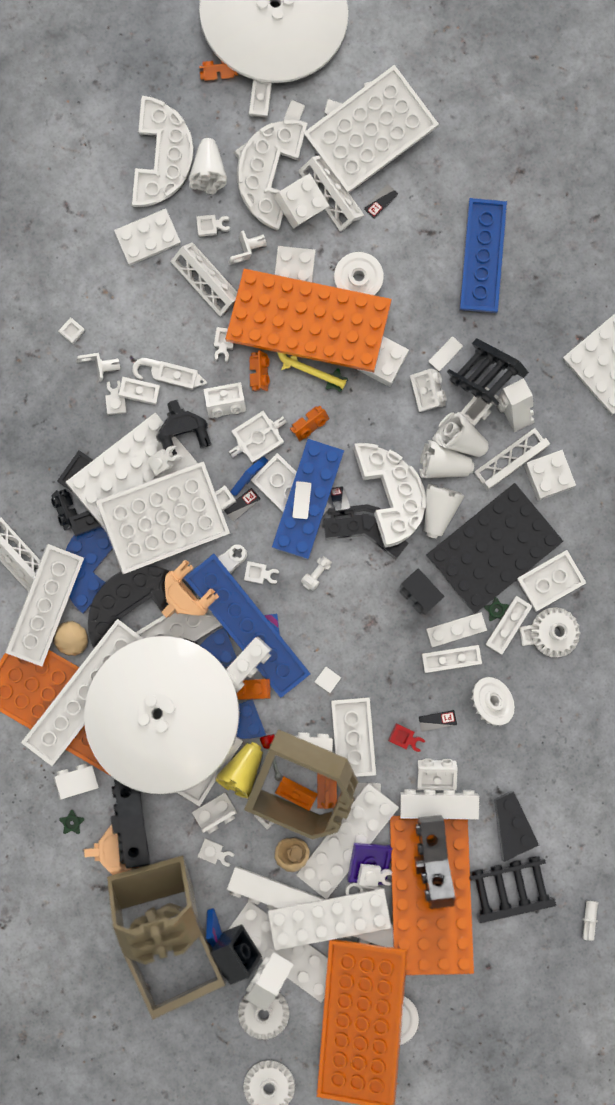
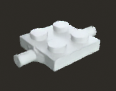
[229,411,287,464]

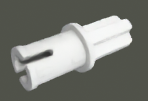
[582,901,599,941]

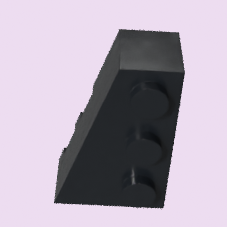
[494,791,539,862]

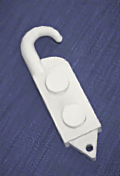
[132,358,207,390]

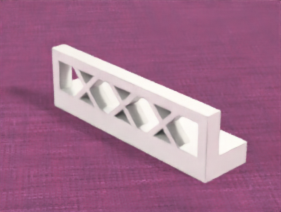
[298,155,364,231]
[170,242,237,317]
[474,428,550,491]
[0,517,41,592]

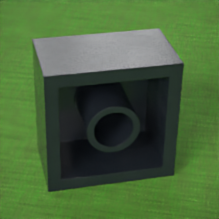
[399,568,445,614]
[210,924,262,985]

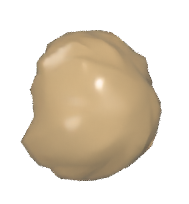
[53,621,88,656]
[274,837,310,872]

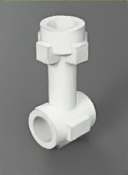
[301,556,332,591]

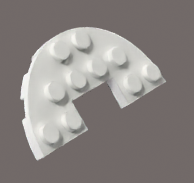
[132,96,193,207]
[237,120,307,230]
[352,443,426,548]

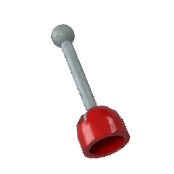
[260,734,282,781]

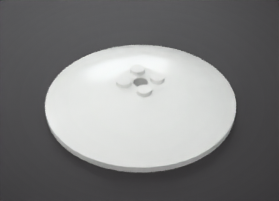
[199,0,348,83]
[84,636,239,794]

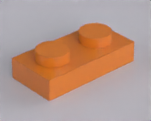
[236,679,270,700]
[275,776,318,811]

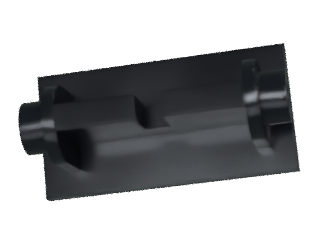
[51,489,77,531]

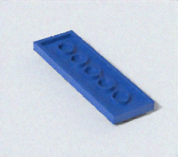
[460,198,507,313]
[272,439,344,560]

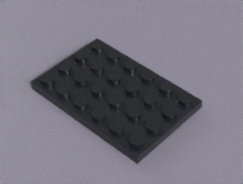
[426,483,564,614]

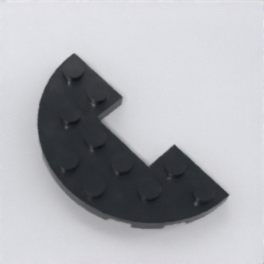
[88,566,194,648]

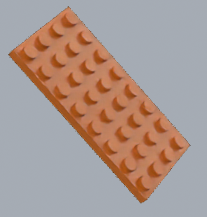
[225,269,392,373]
[0,650,111,776]
[390,816,474,975]
[317,939,408,1105]

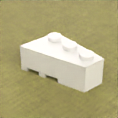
[497,378,534,433]

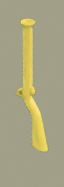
[277,352,347,390]

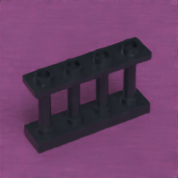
[447,338,529,406]
[469,856,556,923]

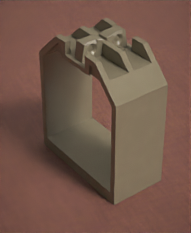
[244,729,358,840]
[107,856,201,964]
[121,903,227,1020]

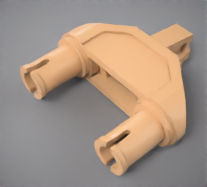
[162,560,219,618]
[84,824,140,875]

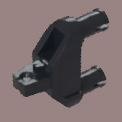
[156,400,212,456]

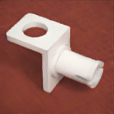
[228,230,266,265]
[76,353,120,382]

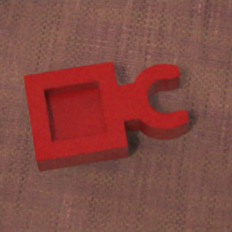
[388,723,425,752]

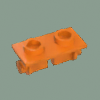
[199,61,238,81]
[249,350,270,391]
[290,405,329,442]
[317,773,337,809]

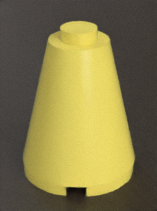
[215,742,263,799]

